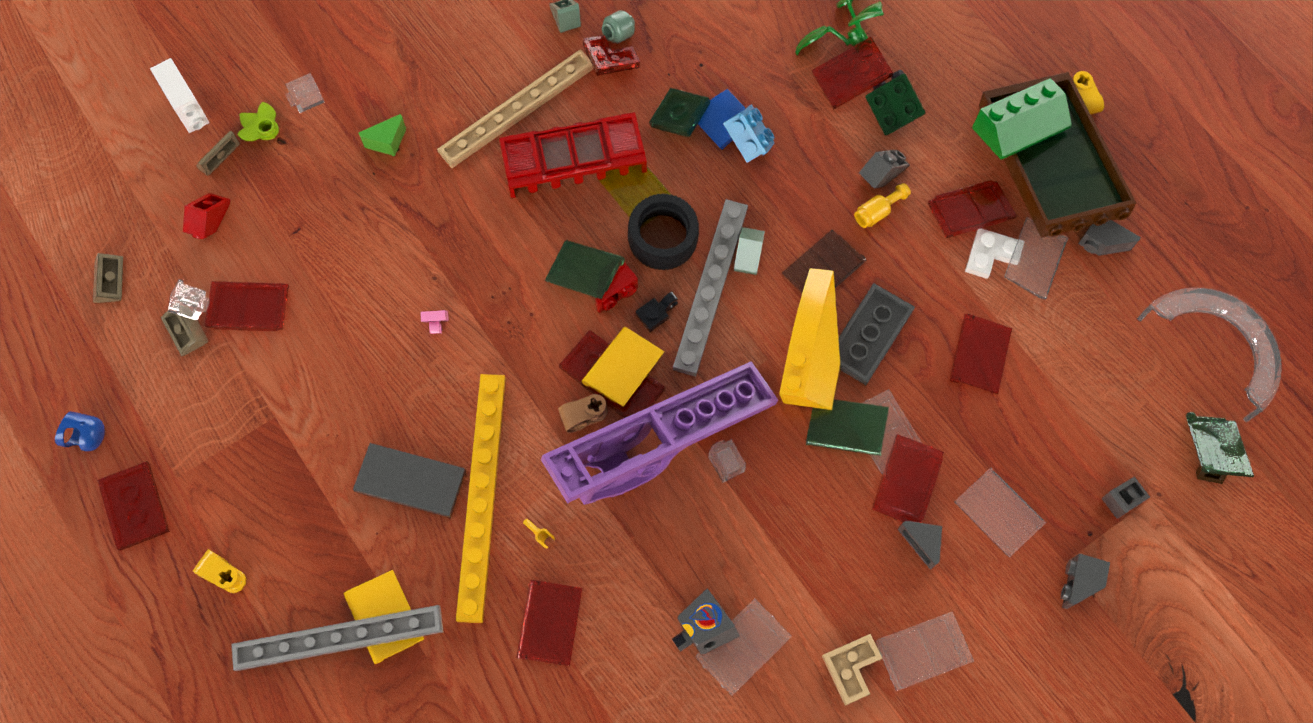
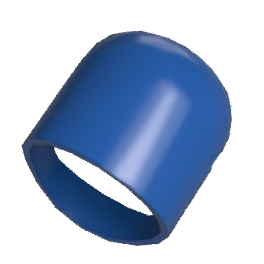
[55,411,105,451]

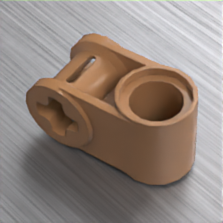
[558,394,608,433]

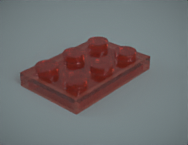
[811,37,893,110]

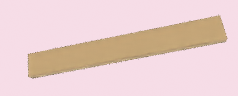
[437,49,595,168]

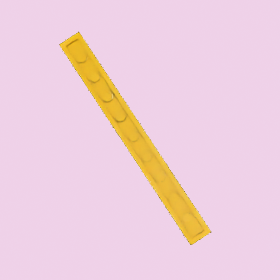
[456,374,506,623]

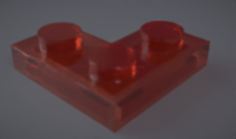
[583,35,640,76]

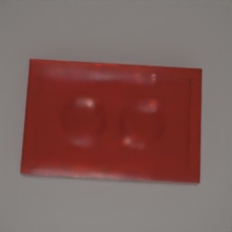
[97,461,170,551]

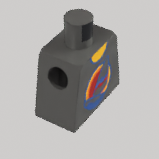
[672,589,739,654]

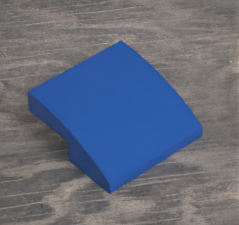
[691,89,745,150]

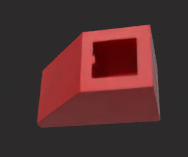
[595,257,638,313]

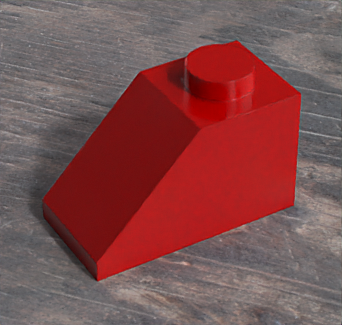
[183,193,231,239]

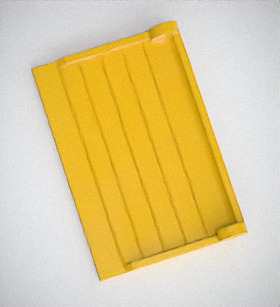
[582,327,665,407]
[343,570,425,664]

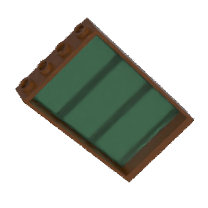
[979,72,1136,238]

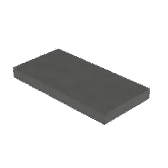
[839,283,915,385]
[353,443,466,518]

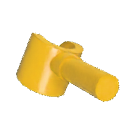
[523,519,555,548]

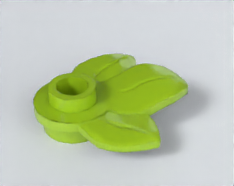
[237,102,279,141]

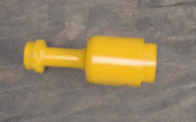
[854,183,911,228]

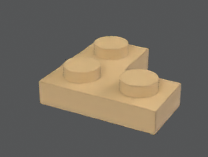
[822,634,882,706]

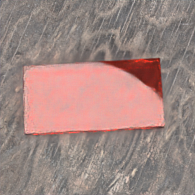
[559,330,665,418]

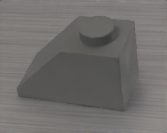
[1078,220,1141,256]

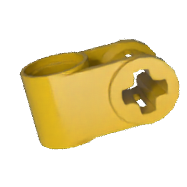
[1073,71,1104,115]
[192,549,246,593]

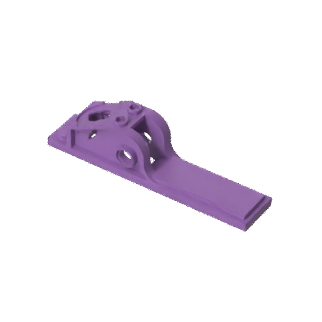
[541,361,778,505]

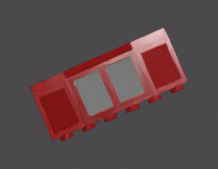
[499,112,647,198]

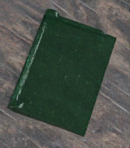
[545,240,625,299]
[806,399,889,456]
[1185,412,1254,477]

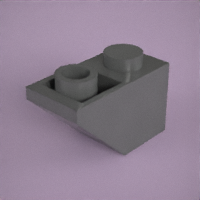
[859,150,910,189]
[1061,553,1110,609]

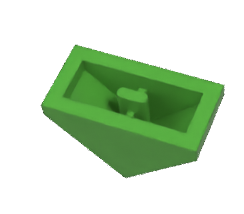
[359,114,406,156]

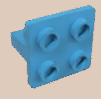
[723,105,775,163]

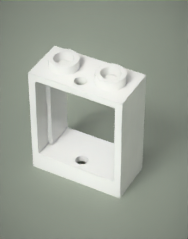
[150,58,210,133]

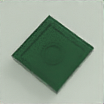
[649,88,711,137]

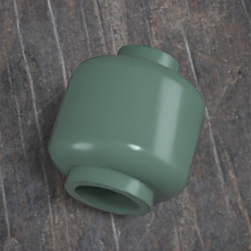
[602,10,635,44]

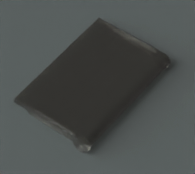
[782,230,867,293]

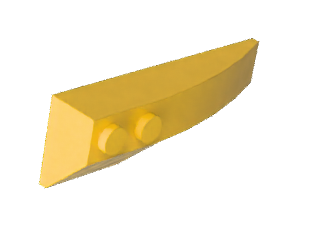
[779,268,841,410]

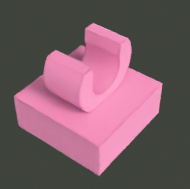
[421,310,449,334]

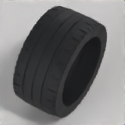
[628,194,699,270]

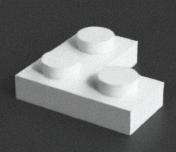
[965,227,1024,279]

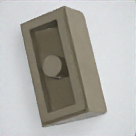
[196,130,240,176]
[93,253,123,303]
[161,303,208,356]

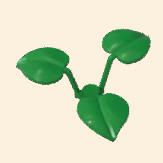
[795,0,884,56]

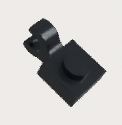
[635,292,678,332]

